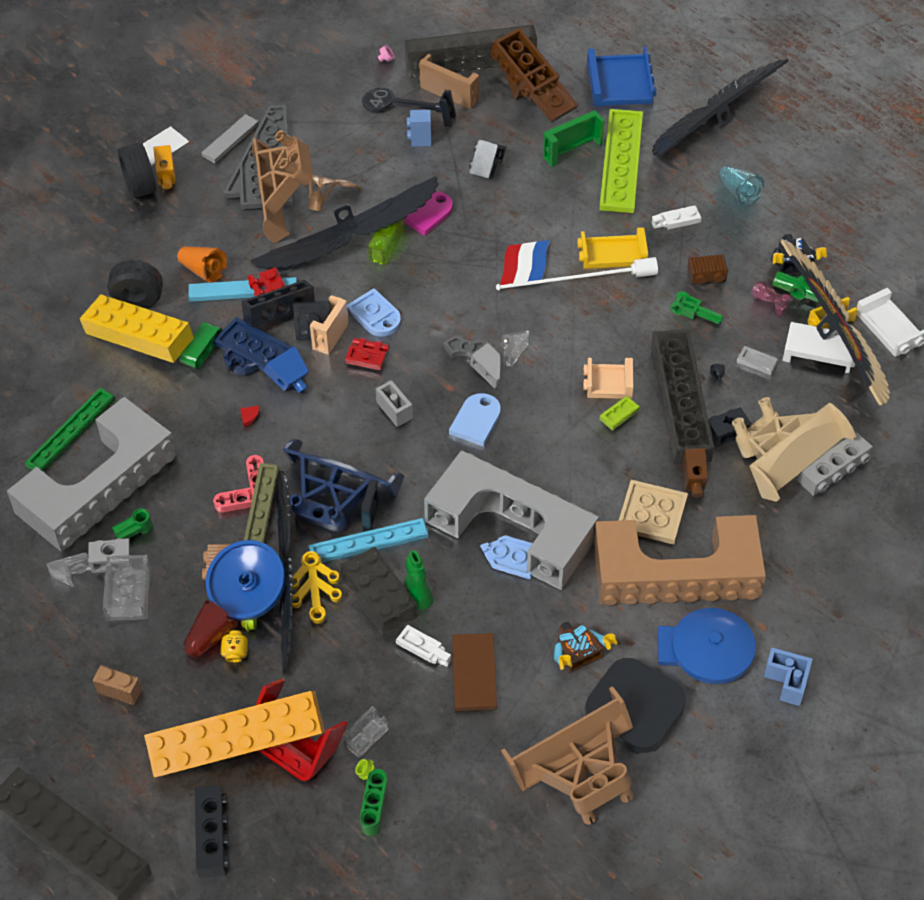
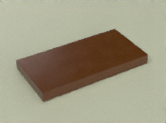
[452,633,497,711]

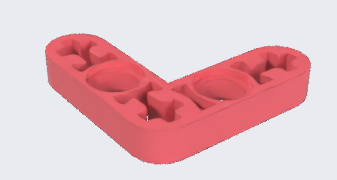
[213,455,264,513]

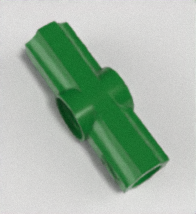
[773,271,819,303]

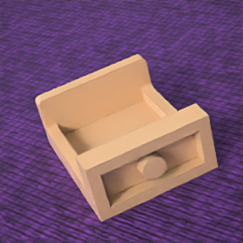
[310,295,349,355]
[584,358,633,399]

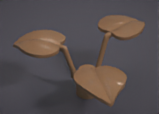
[308,174,361,211]

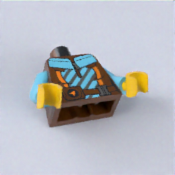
[554,622,618,673]

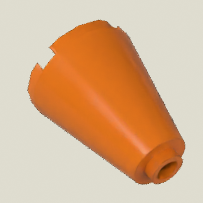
[177,246,227,283]

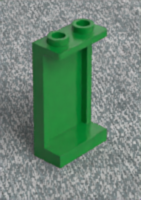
[542,110,605,167]

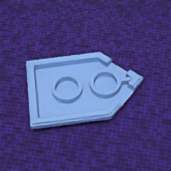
[480,535,533,580]

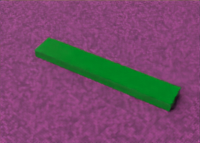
[25,388,115,472]

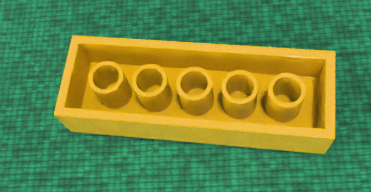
[80,294,194,363]

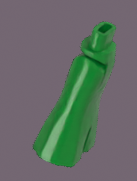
[403,550,434,610]

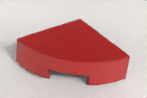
[240,405,260,427]

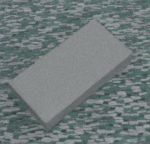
[737,346,779,376]

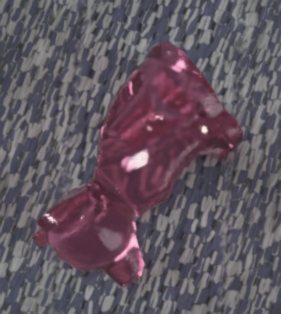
[751,281,791,316]

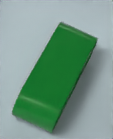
[179,322,222,369]
[360,769,388,836]

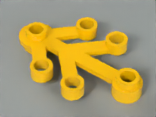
[291,551,342,624]

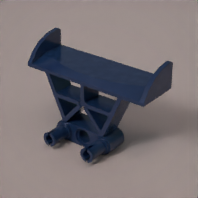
[283,439,404,532]

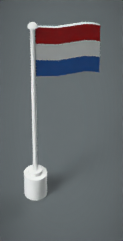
[496,240,658,291]

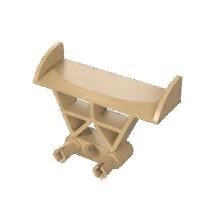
[732,397,856,502]

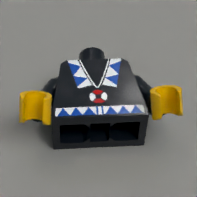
[770,234,827,274]

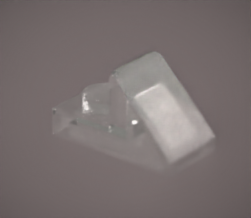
[502,331,530,368]
[47,552,91,587]

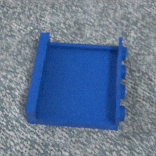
[587,46,656,106]

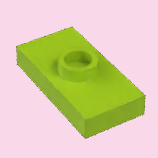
[599,396,640,431]

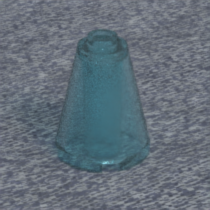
[718,165,764,206]

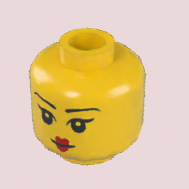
[221,631,249,662]

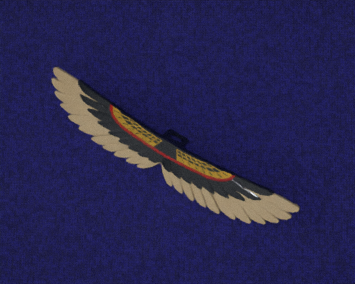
[780,239,890,405]

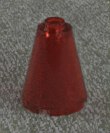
[183,599,238,658]

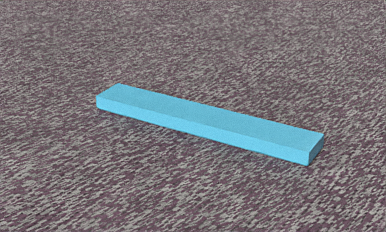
[189,277,297,302]
[308,518,428,563]

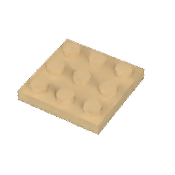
[619,480,688,544]

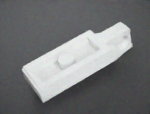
[652,206,701,229]
[396,625,451,667]

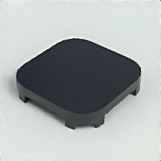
[585,658,686,755]

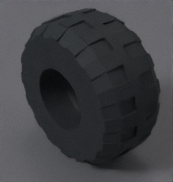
[107,259,163,308]

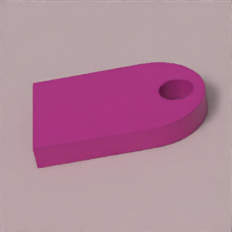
[401,191,452,236]

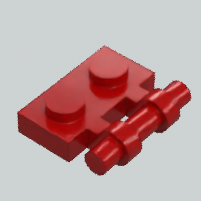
[247,267,285,296]
[345,337,390,370]

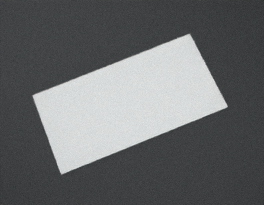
[143,126,189,166]

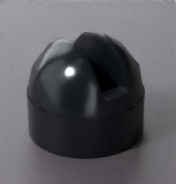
[710,364,725,379]

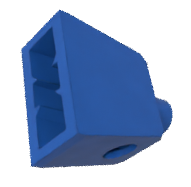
[263,346,309,394]

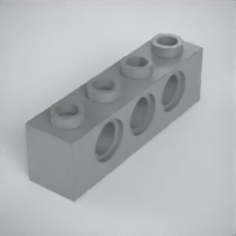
[797,432,873,496]

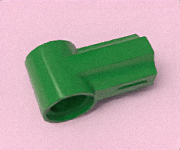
[112,508,153,539]

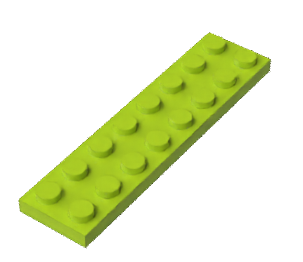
[599,109,643,213]

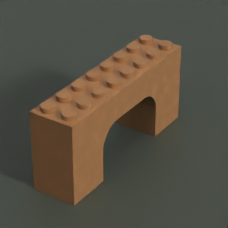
[594,515,766,605]

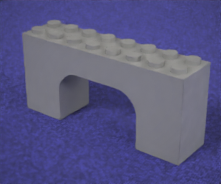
[7,397,176,552]
[424,450,599,590]

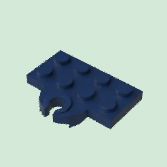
[213,317,292,375]

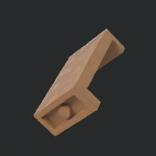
[419,54,479,109]

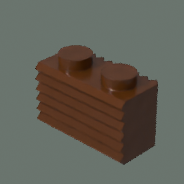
[687,254,728,284]

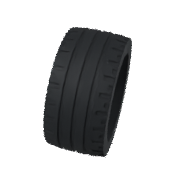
[117,143,157,198]

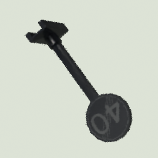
[362,88,457,127]

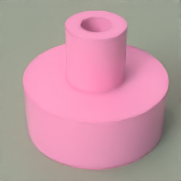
[378,45,395,62]

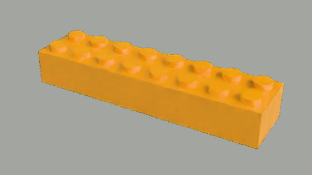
[144,691,325,778]

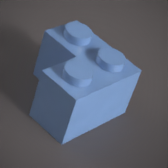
[407,110,431,147]
[764,647,813,706]

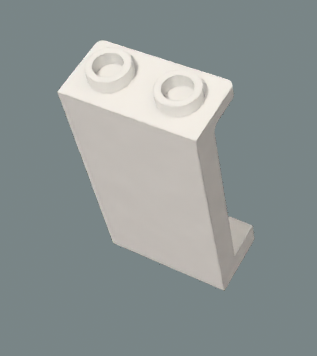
[856,288,924,357]
[783,322,855,373]

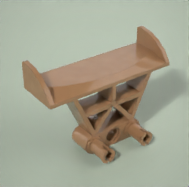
[252,130,313,243]
[501,686,633,824]

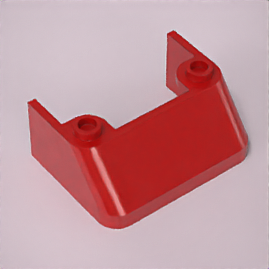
[255,678,348,781]

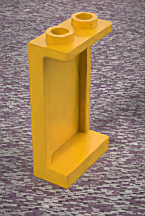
[577,228,648,269]

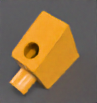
[153,145,176,189]

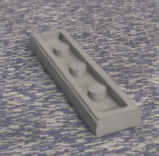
[202,114,259,163]

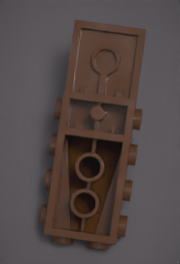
[490,27,578,123]

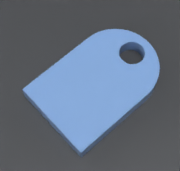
[347,289,401,337]
[449,393,500,447]

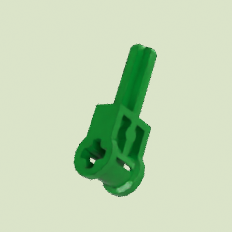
[670,291,723,324]

